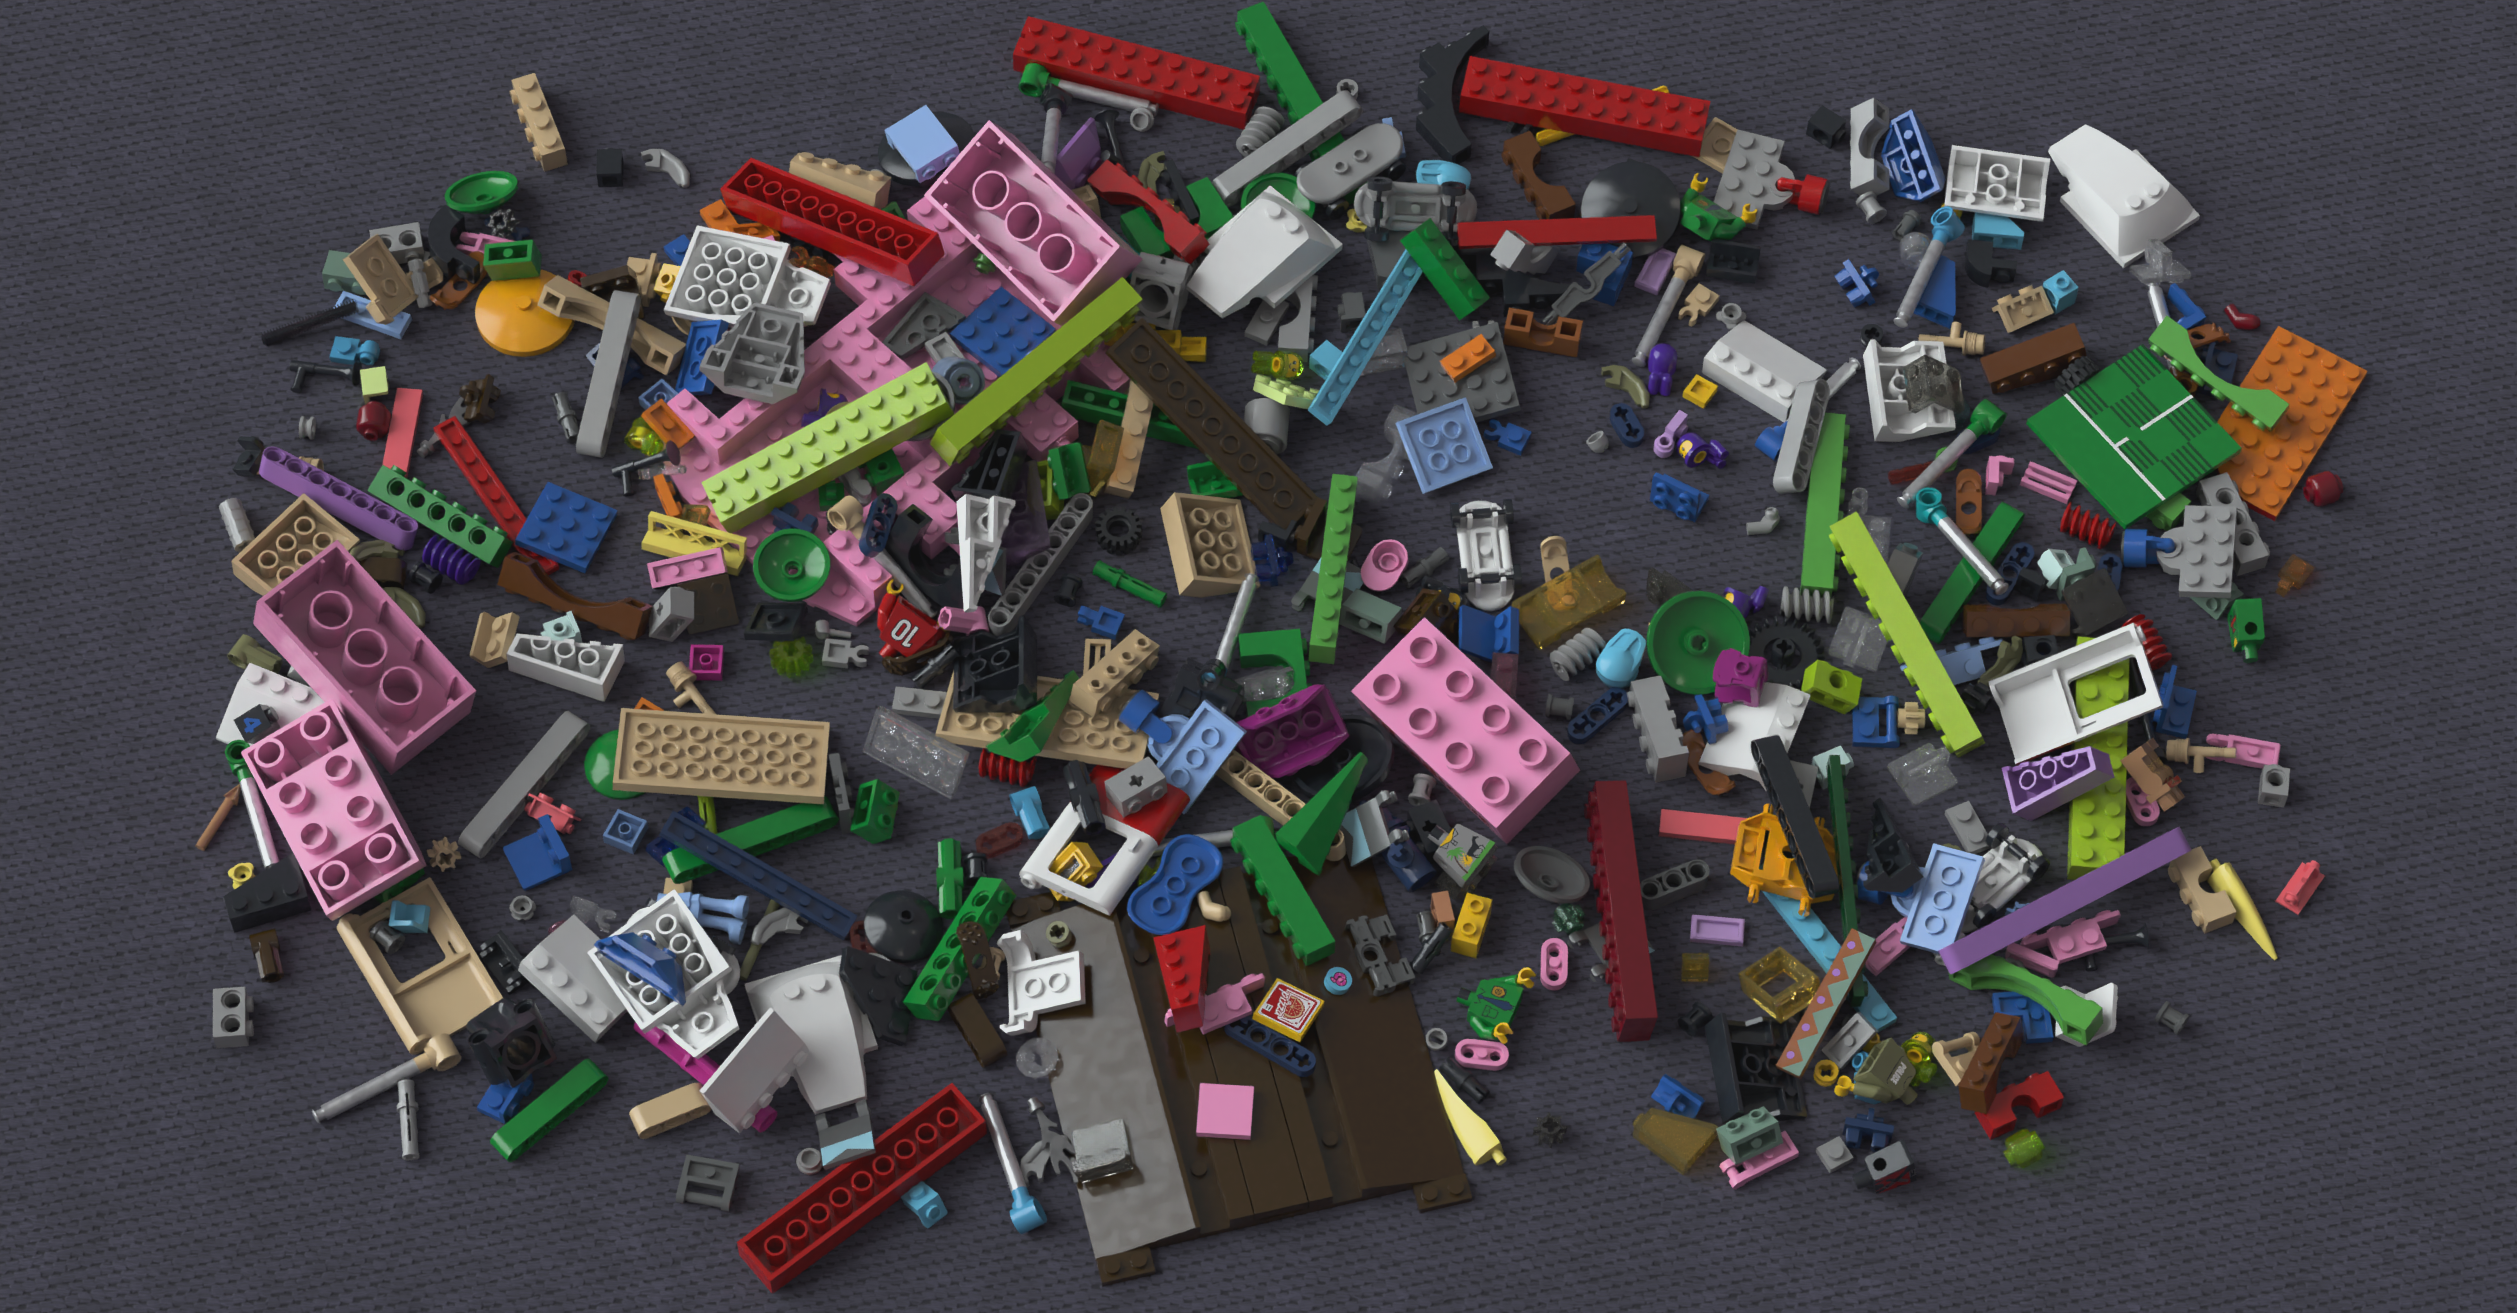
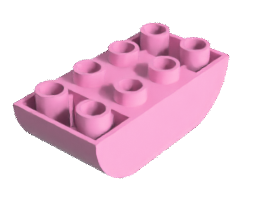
[241,699,426,921]

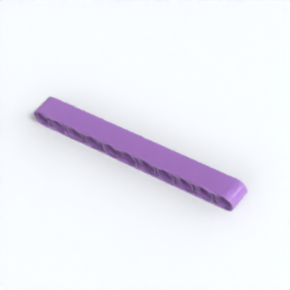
[1938,827,2192,975]

